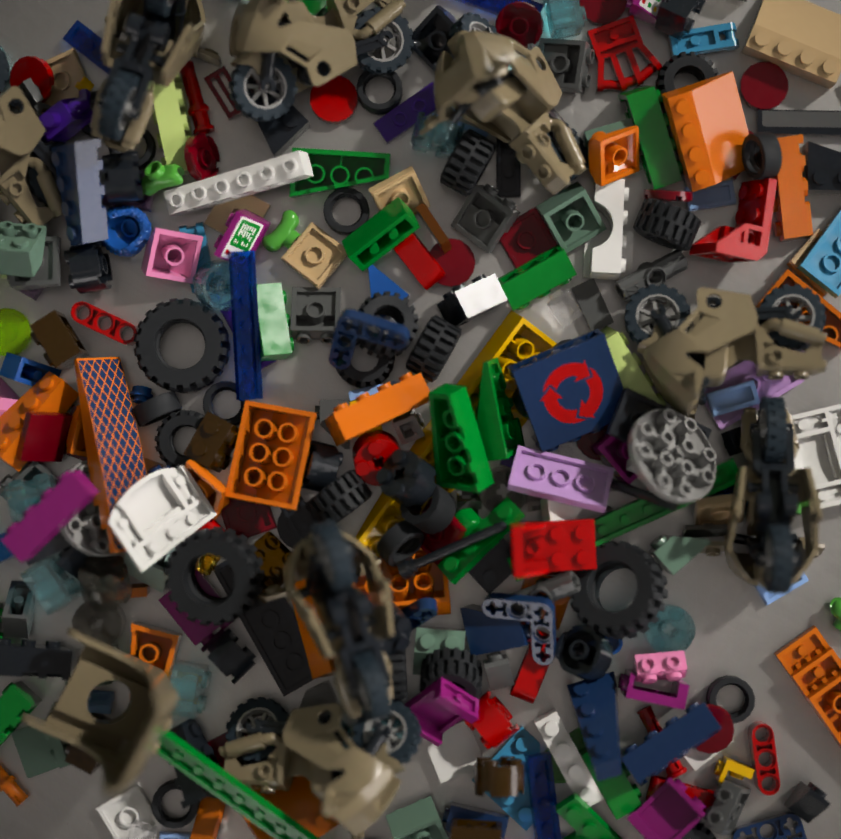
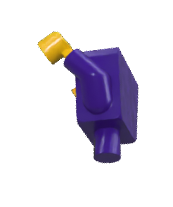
[38,76,94,143]

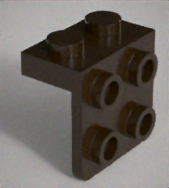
[184,411,239,473]
[230,532,291,603]

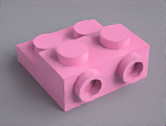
[632,650,687,684]

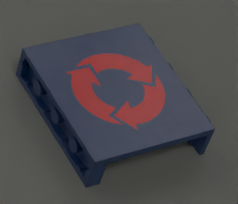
[507,329,624,452]

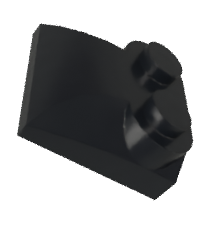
[411,5,457,72]

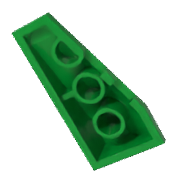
[477,358,525,461]

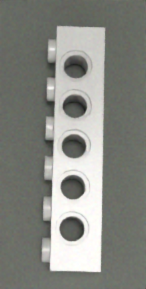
[163,150,314,216]

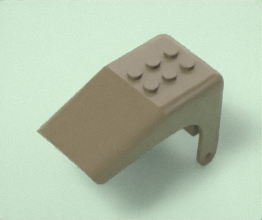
[21,627,179,794]

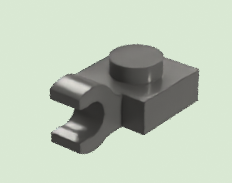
[18,78,51,117]

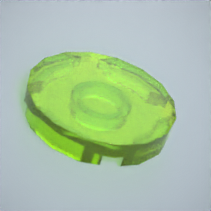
[0,308,32,356]

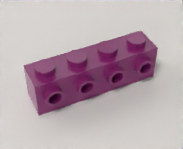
[1,470,100,563]

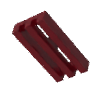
[204,66,242,121]

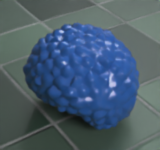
[102,205,152,257]

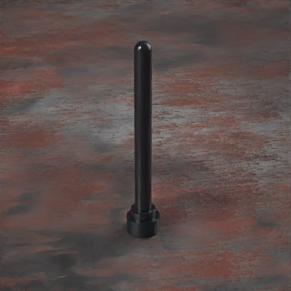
[610,478,678,511]
[397,521,507,580]

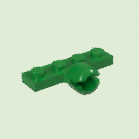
[437,497,526,585]
[556,792,622,839]

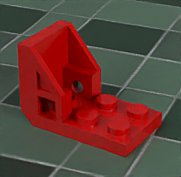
[689,178,777,263]
[509,518,597,578]

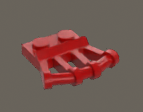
[587,15,662,92]

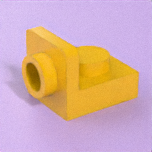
[713,755,755,783]

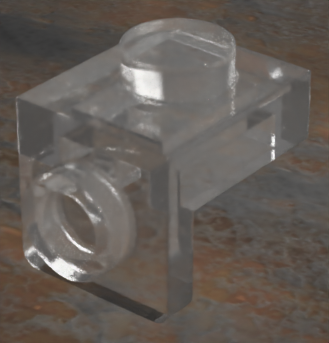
[547,289,584,329]

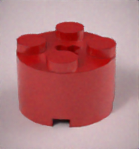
[352,430,400,486]
[464,691,519,750]

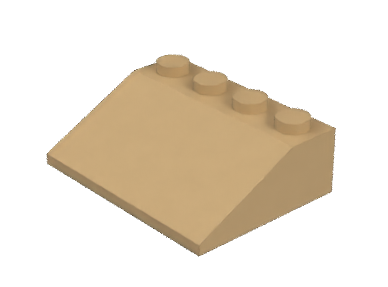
[741,0,841,89]

